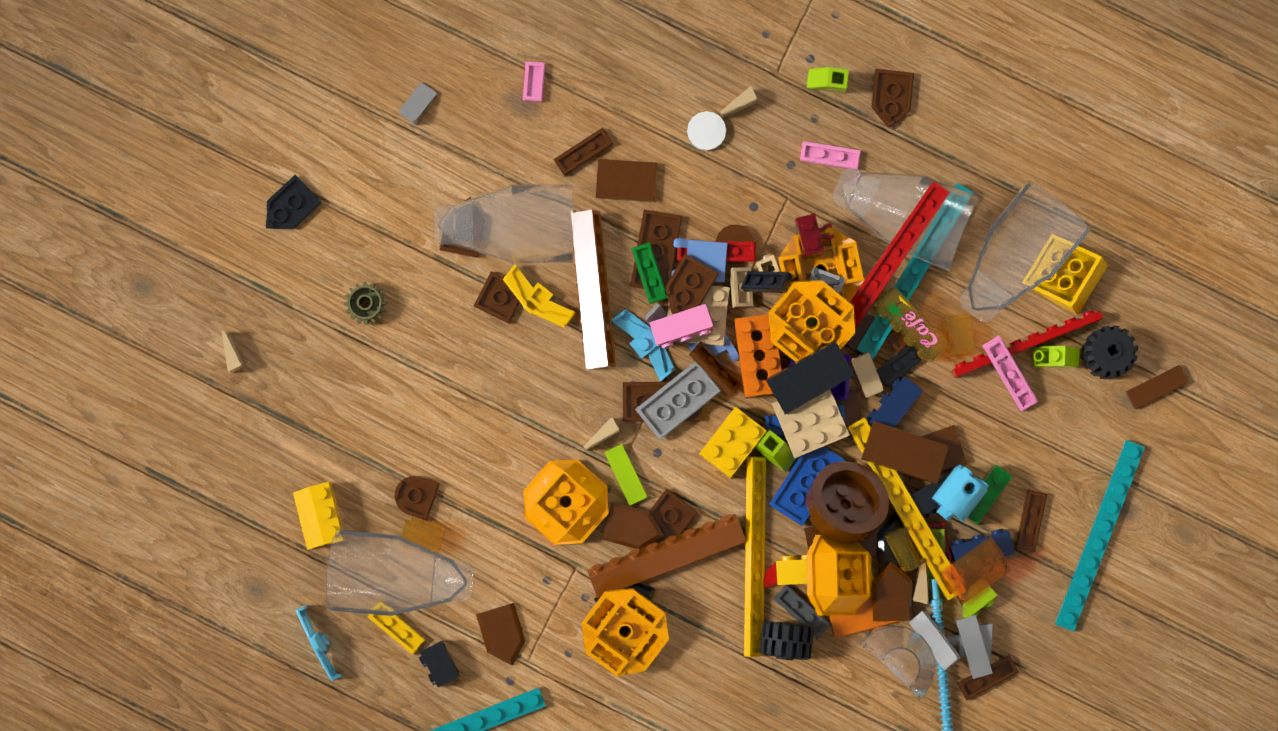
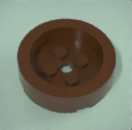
[805,461,889,544]

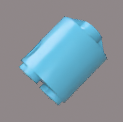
[932,465,989,522]

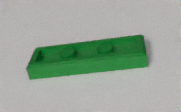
[631,242,668,305]

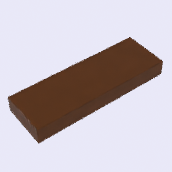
[553,128,613,177]
[689,342,741,397]
[1125,365,1188,409]
[1015,490,1047,552]
[957,654,1019,701]

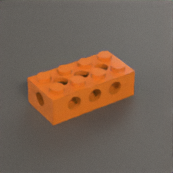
[734,314,781,399]

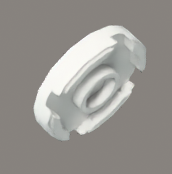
[687,111,726,151]

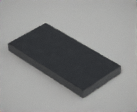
[765,340,854,414]

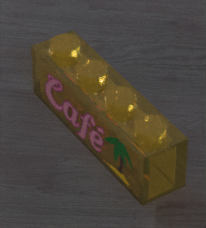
[874,287,949,361]

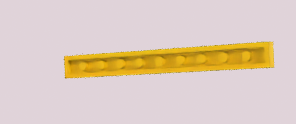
[847,417,965,600]
[744,457,766,657]

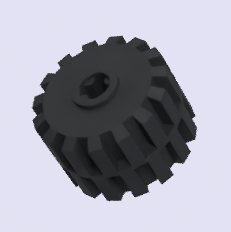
[1081,325,1138,379]
[759,621,814,661]

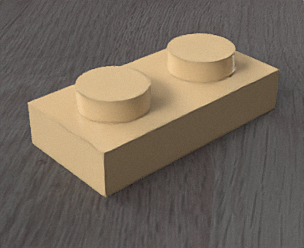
[730,267,754,308]

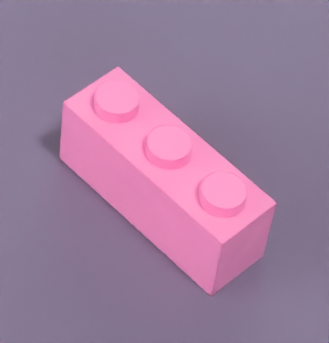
[649,304,714,349]

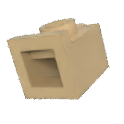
[756,254,781,272]

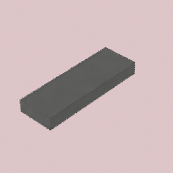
[773,585,831,639]

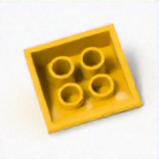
[1023,234,1108,315]

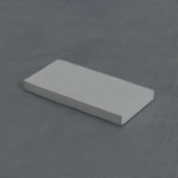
[635,362,721,440]

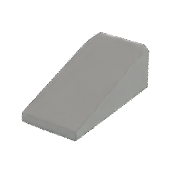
[398,82,437,125]

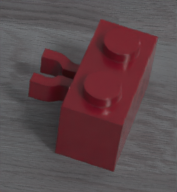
[795,213,835,259]

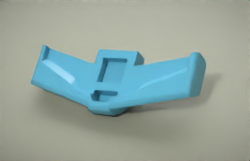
[611,309,676,382]
[296,605,343,681]

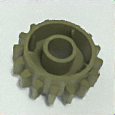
[344,281,388,325]

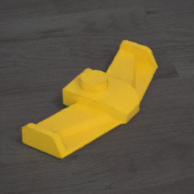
[503,264,576,328]

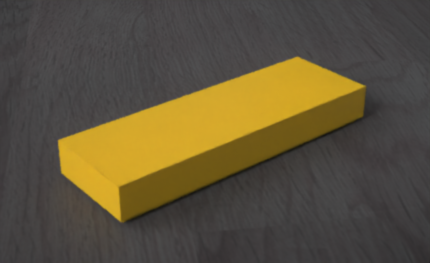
[368,602,426,655]

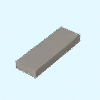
[909,610,961,670]
[956,615,992,679]

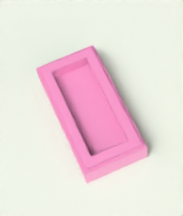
[523,61,545,102]

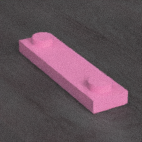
[982,335,1038,412]

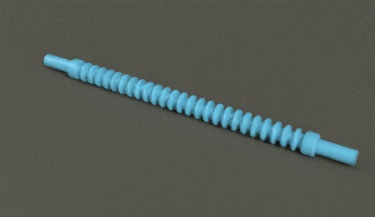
[930,579,954,731]

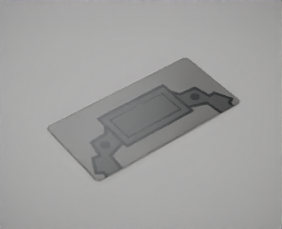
[809,267,845,294]

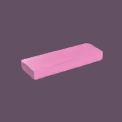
[800,141,861,171]

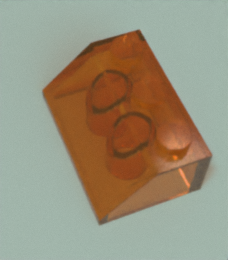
[939,537,1010,605]

